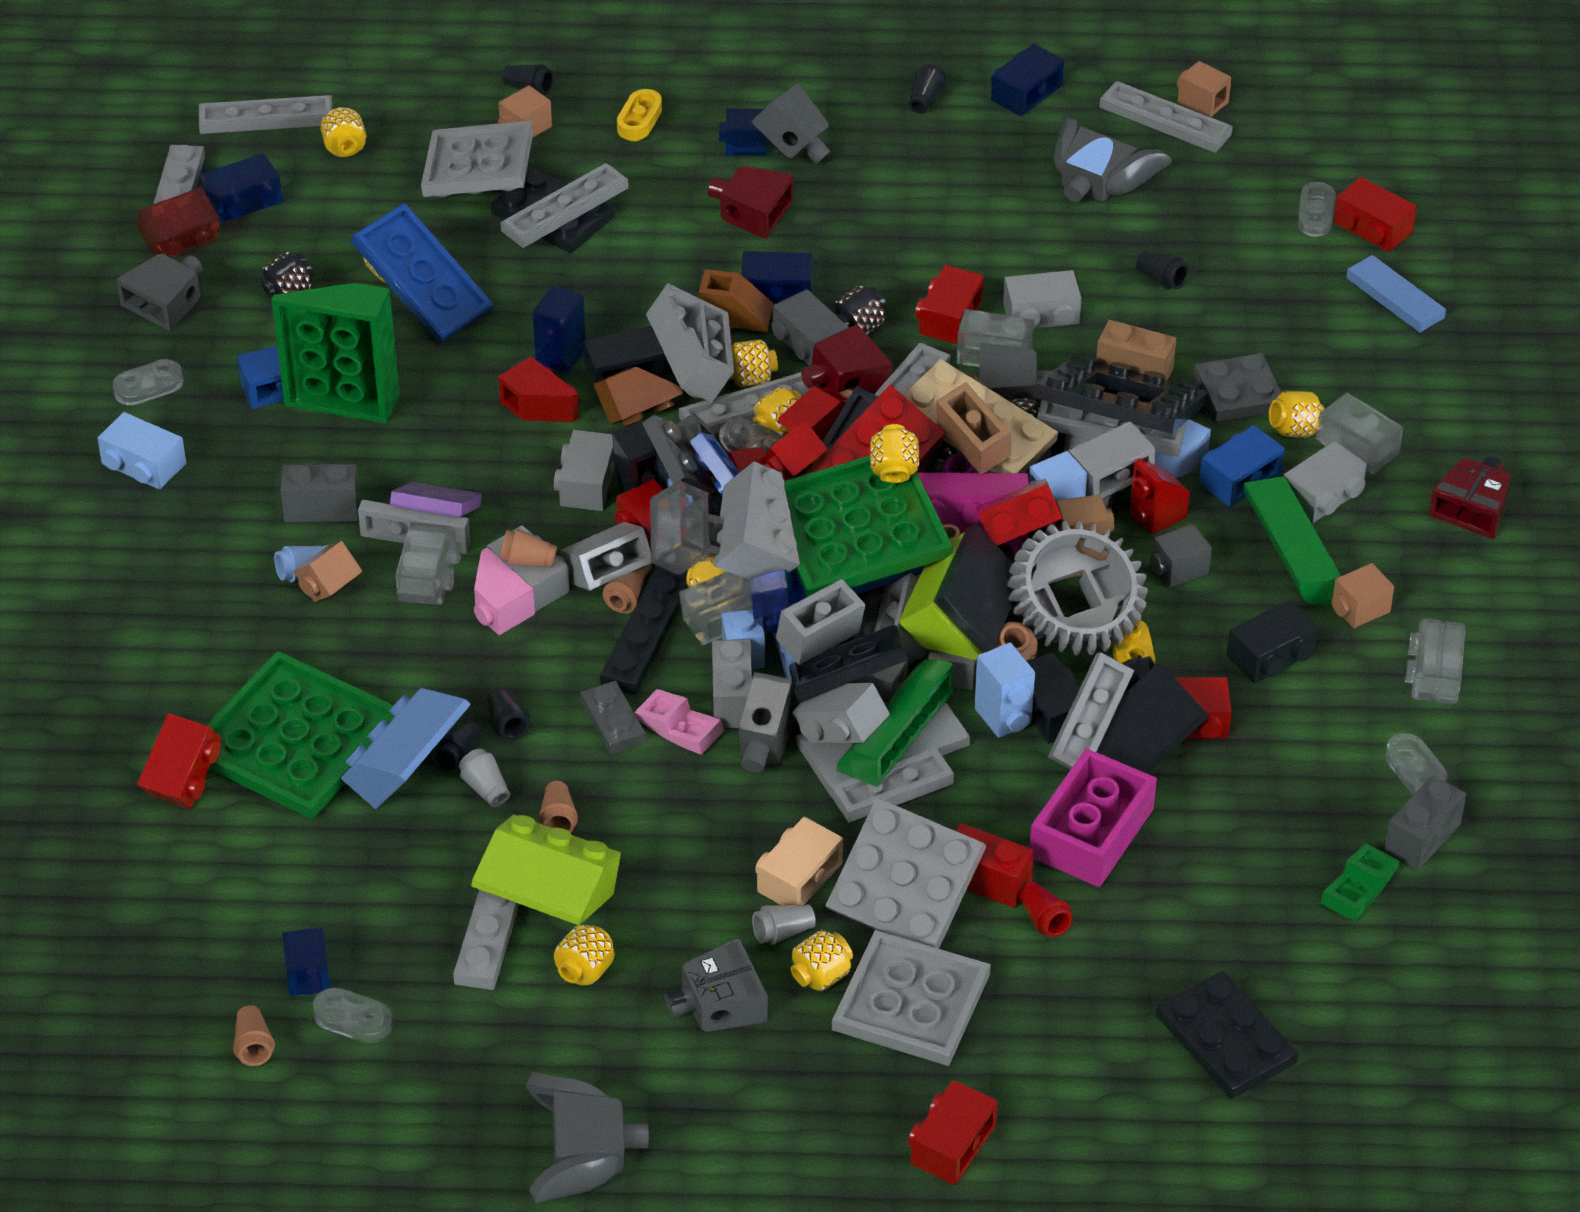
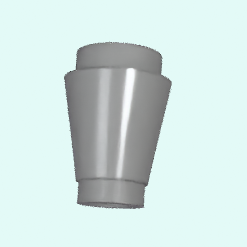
[459,749,511,807]
[752,904,815,945]

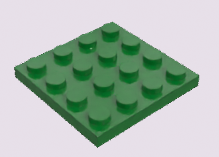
[784,455,953,597]
[206,651,394,820]

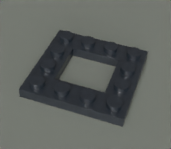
[1032,354,1209,434]

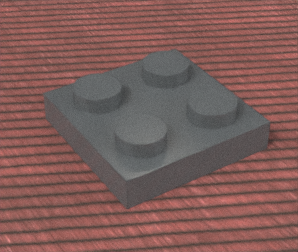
[1194,353,1281,422]
[642,415,716,498]

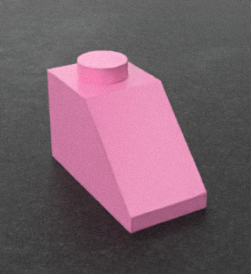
[474,547,535,635]

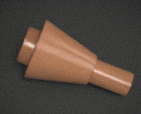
[603,564,652,614]

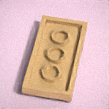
[903,359,1058,473]

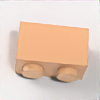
[755,817,843,905]

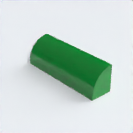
[1243,476,1341,605]
[836,659,953,787]

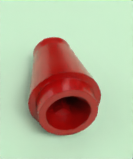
[1019,882,1073,937]

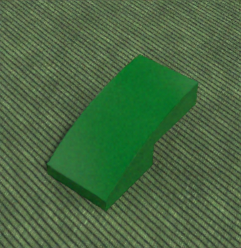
[1320,843,1400,922]

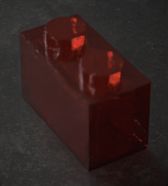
[138,187,220,257]

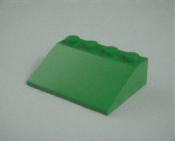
[272,283,400,424]

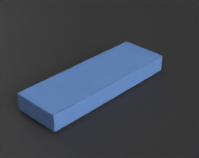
[1346,255,1446,333]

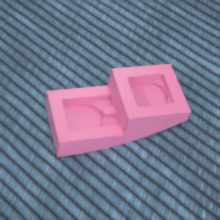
[634,689,724,755]

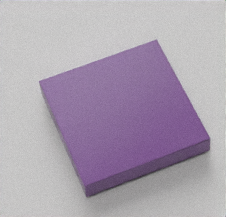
[390,481,482,518]

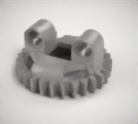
[1007,520,1148,655]

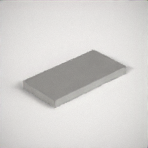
[796,702,970,796]

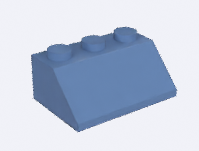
[341,688,471,809]

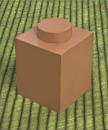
[1177,61,1231,117]
[498,86,552,138]
[293,541,363,602]
[1332,563,1394,629]

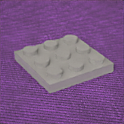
[421,120,533,197]
[825,797,986,949]
[832,930,991,1066]

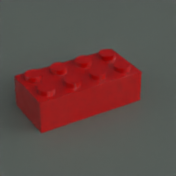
[805,384,945,475]

